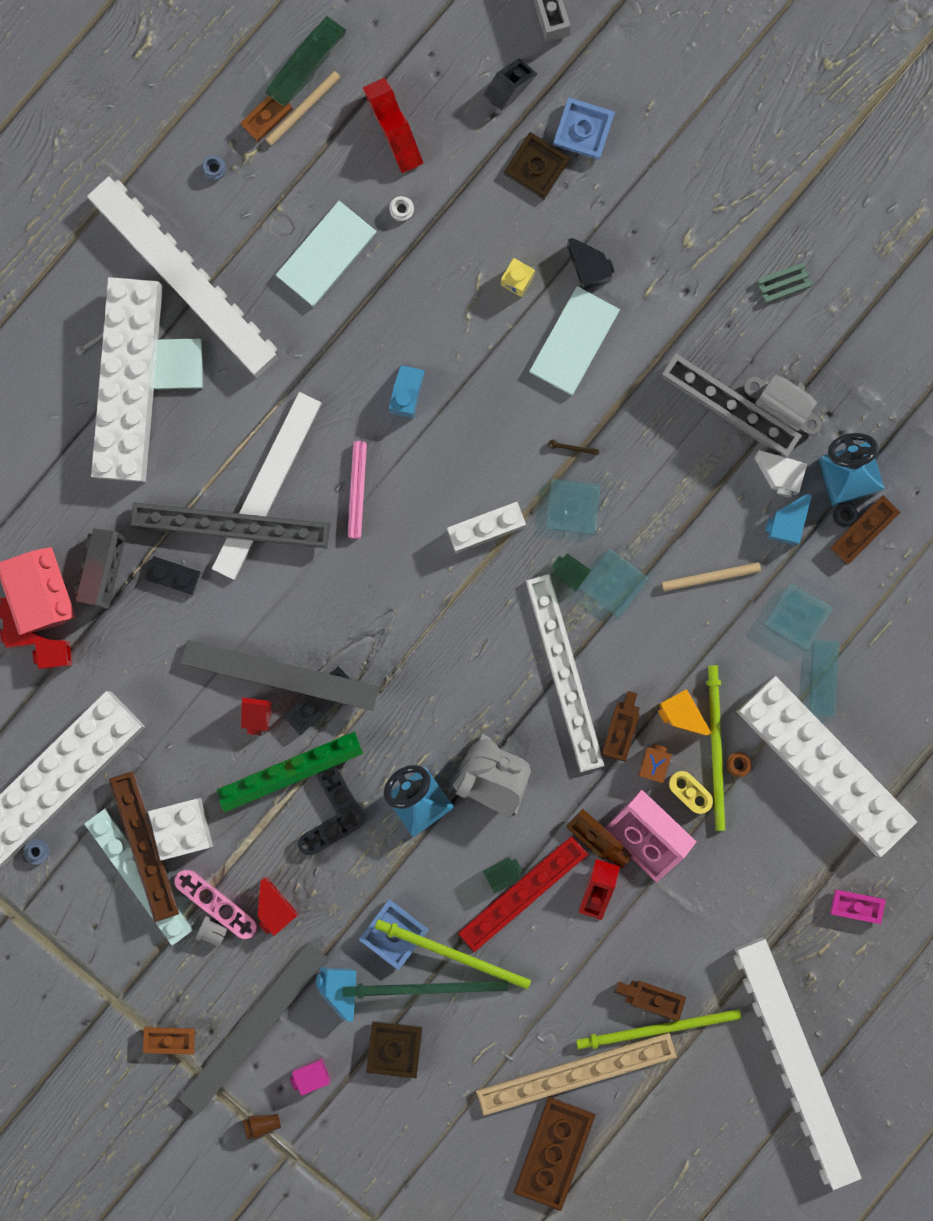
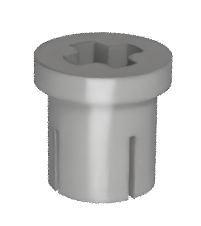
[195,916,227,947]

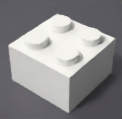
[148,798,213,861]

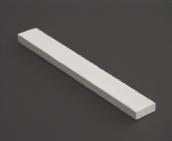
[212,392,322,580]
[526,574,604,773]

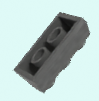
[74,528,126,609]

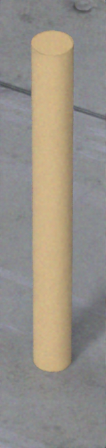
[265,71,341,146]
[662,562,761,592]

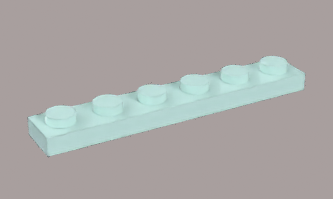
[84,809,193,946]

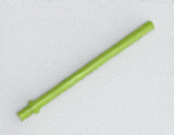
[706,665,725,831]
[374,919,531,989]
[576,1009,741,1050]

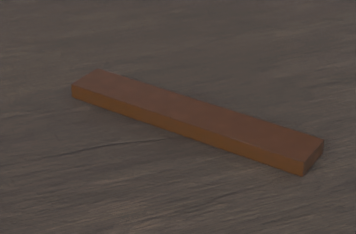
[109,771,179,923]

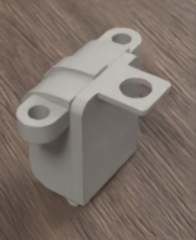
[744,375,822,447]
[446,734,531,818]

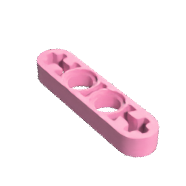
[175,869,258,939]

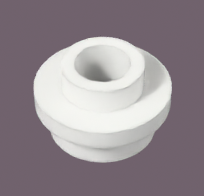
[389,196,414,221]

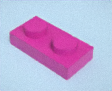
[830,889,886,924]

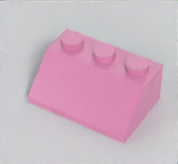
[604,790,697,882]

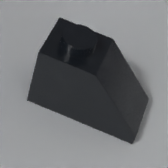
[483,58,538,110]
[567,238,614,290]

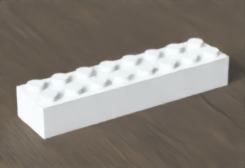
[91,277,163,483]
[736,676,917,857]
[0,691,146,868]

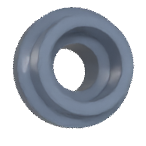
[202,155,226,180]
[24,839,50,864]

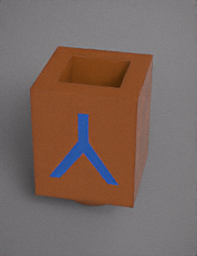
[637,744,672,783]

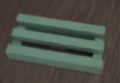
[757,262,813,304]

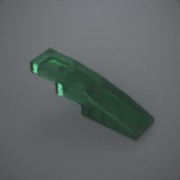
[265,16,346,107]

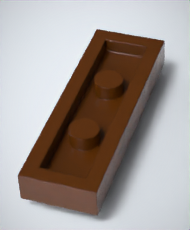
[829,495,901,565]

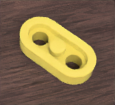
[669,771,713,814]

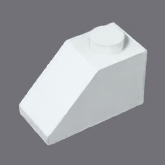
[755,450,807,498]

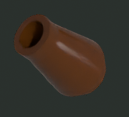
[242,1113,281,1141]

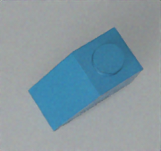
[389,365,425,419]
[765,494,812,546]
[316,967,357,1022]

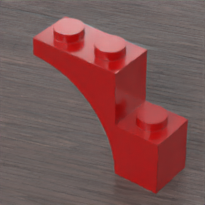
[362,77,424,174]
[0,597,72,670]

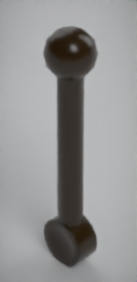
[548,440,599,455]

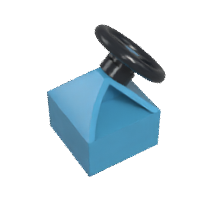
[818,433,885,507]
[384,765,454,837]

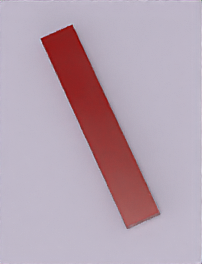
[458,835,588,953]

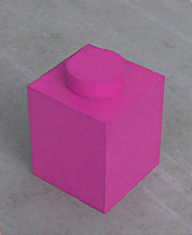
[290,1057,331,1096]

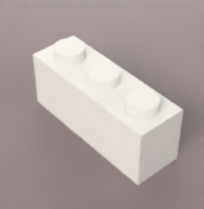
[447,502,526,554]

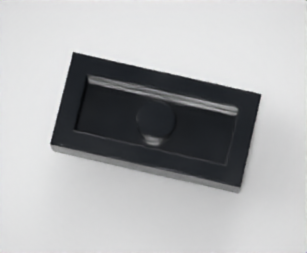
[145,556,201,595]

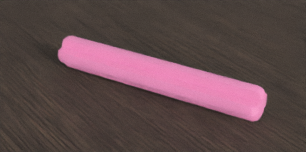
[348,441,367,539]

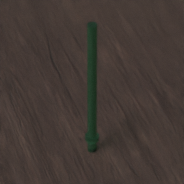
[342,981,509,999]

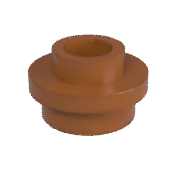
[726,752,752,777]

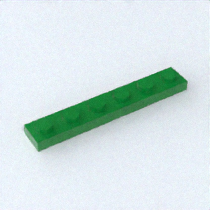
[216,731,364,812]

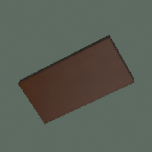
[513,1096,596,1211]

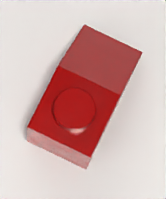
[241,697,272,736]
[578,859,620,920]
[258,876,299,936]

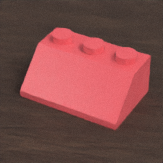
[0,547,75,635]

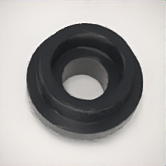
[832,503,858,528]

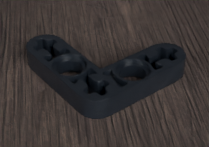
[298,766,365,855]

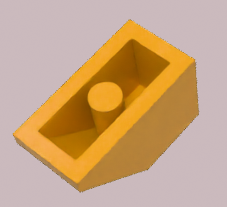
[658,689,711,736]

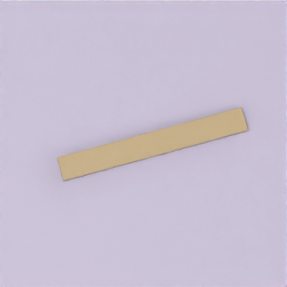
[476,1033,677,1116]

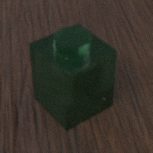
[551,553,591,592]
[483,856,523,893]

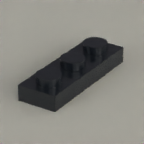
[284,666,350,736]

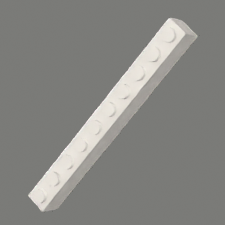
[87,176,278,378]
[733,937,862,1190]

